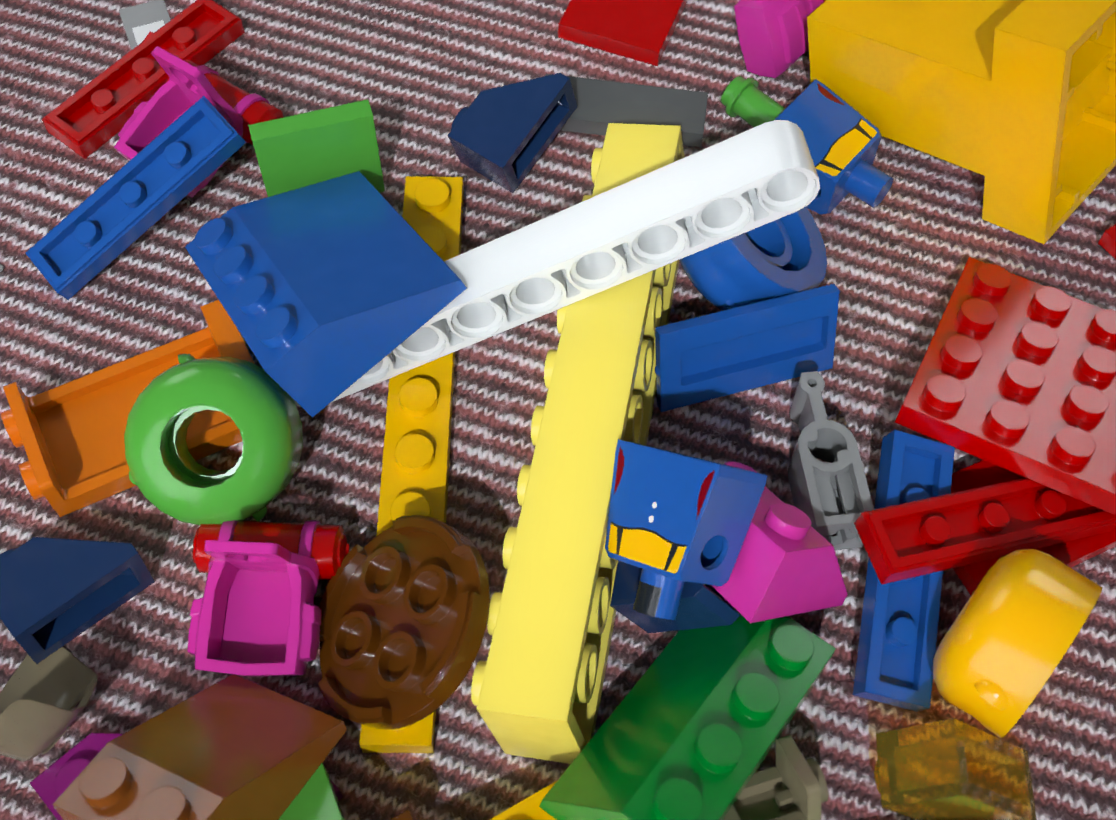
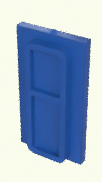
[655,284,840,412]

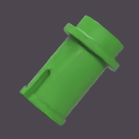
[721,76,785,127]

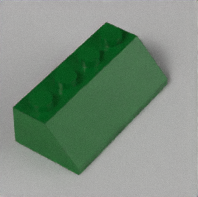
[539,609,836,820]

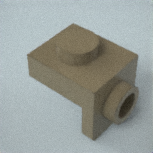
[723,735,828,820]

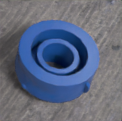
[679,207,827,311]

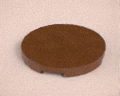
[318,515,490,730]

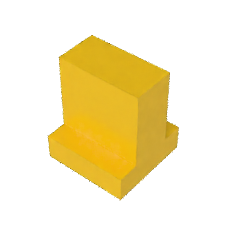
[807,0,1116,245]

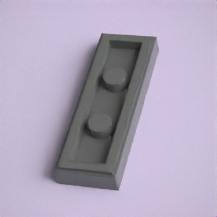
[545,74,708,147]

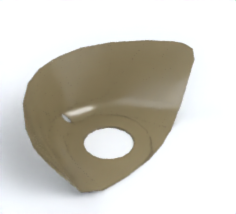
[0,647,98,762]

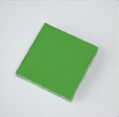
[248,100,385,197]

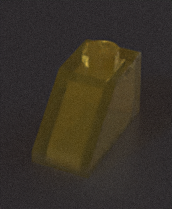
[874,718,1037,820]

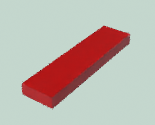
[42,0,245,159]
[854,478,1116,585]

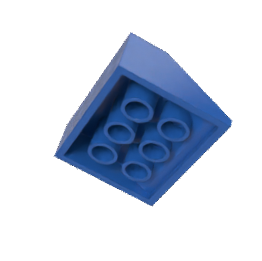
[185,171,467,418]

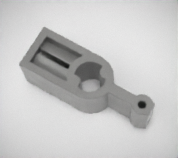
[788,371,874,550]

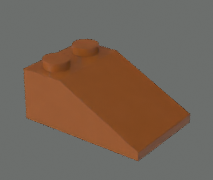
[52,674,347,820]

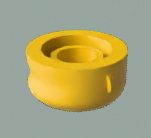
[933,549,1103,738]

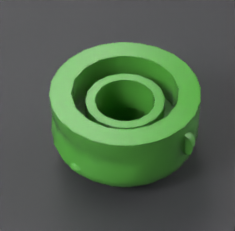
[124,354,303,525]

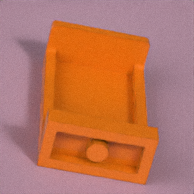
[1,300,254,517]

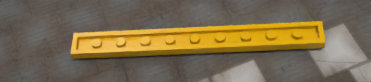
[359,176,464,753]

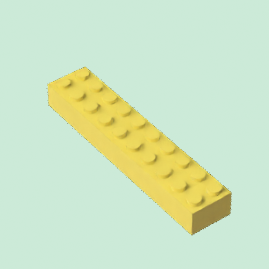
[471,123,684,764]

